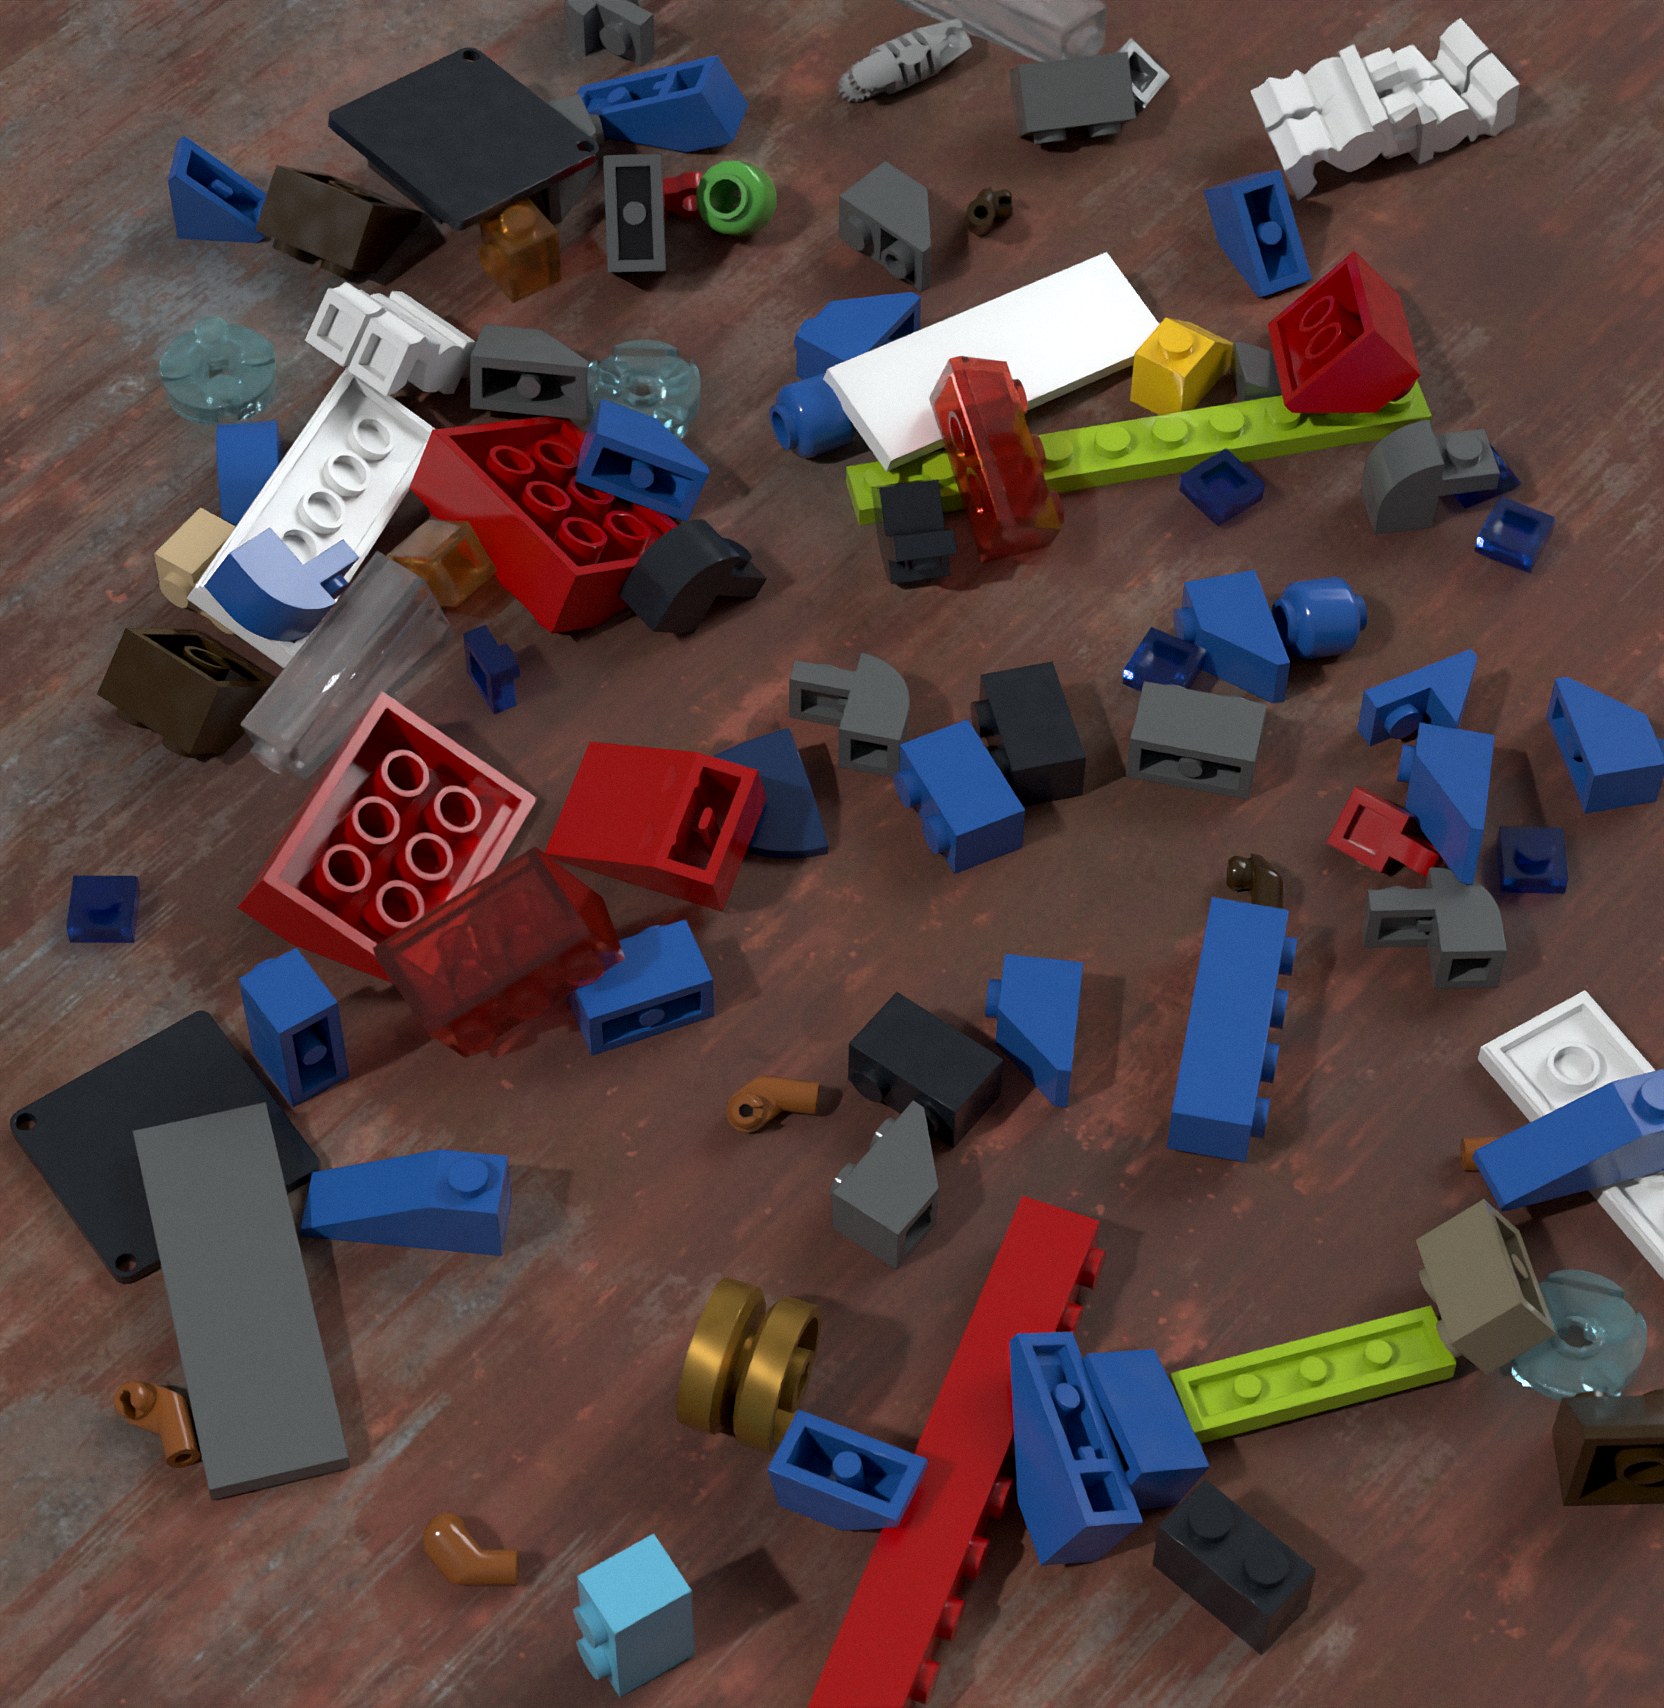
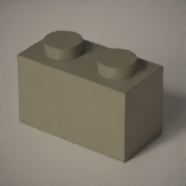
[1416,1199,1556,1375]

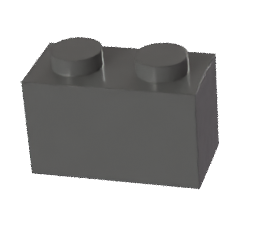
[1009,51,1136,145]
[603,154,666,272]
[1126,681,1267,800]

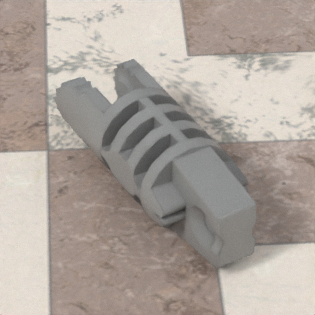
[837,19,972,103]

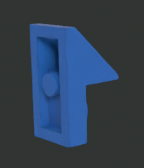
[1357,649,1478,747]

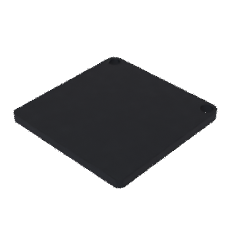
[328,47,599,231]
[10,1010,321,1284]

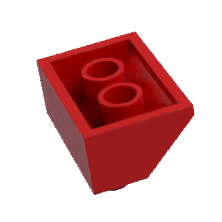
[1267,250,1421,413]

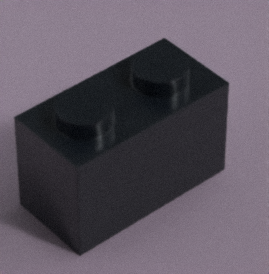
[970,661,1086,807]
[848,992,1003,1149]
[1152,1479,1316,1656]

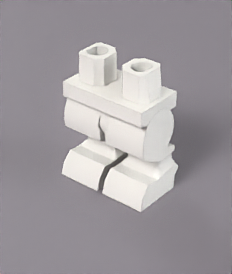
[1377,18,1520,164]
[1250,45,1422,201]
[305,282,476,397]

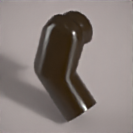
[966,187,1013,236]
[1226,853,1284,909]

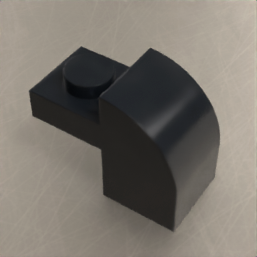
[871,479,957,584]
[618,519,767,634]

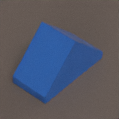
[168,136,267,243]

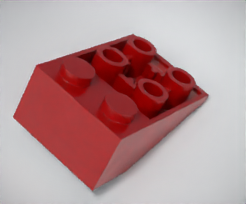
[544,742,767,912]

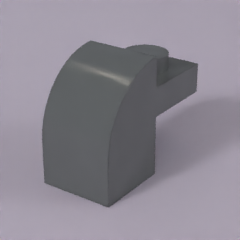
[563,0,655,67]
[1360,420,1500,535]
[789,653,910,778]
[1361,867,1507,989]

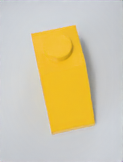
[1130,317,1233,415]

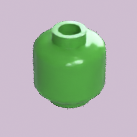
[696,161,777,236]

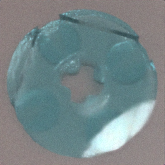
[158,316,278,425]
[588,340,701,440]
[1511,1270,1648,1401]

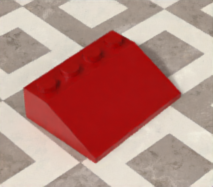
[409,416,678,634]
[237,691,537,994]

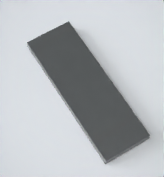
[133,1102,350,1500]

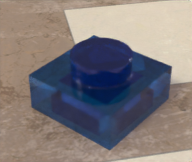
[1179,448,1265,526]
[1474,496,1556,573]
[463,625,520,715]
[1122,627,1206,692]
[1496,826,1568,894]
[66,875,141,943]

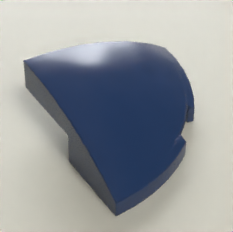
[713,728,829,859]

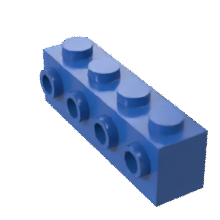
[1167,897,1298,1162]

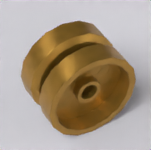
[676,1276,822,1455]

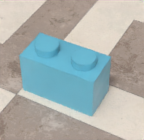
[573,1534,695,1697]

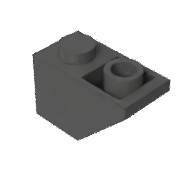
[839,161,931,292]
[829,1101,939,1270]

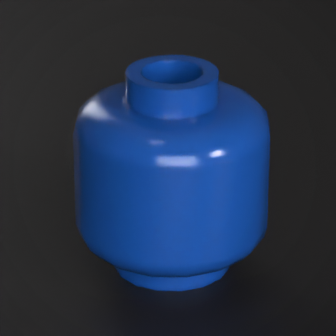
[770,373,855,458]
[1271,576,1367,660]

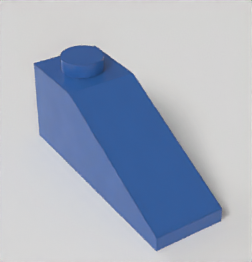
[577,55,748,152]
[1397,723,1495,885]
[1472,1069,1664,1212]
[300,1149,512,1256]
[1009,1332,1143,1566]

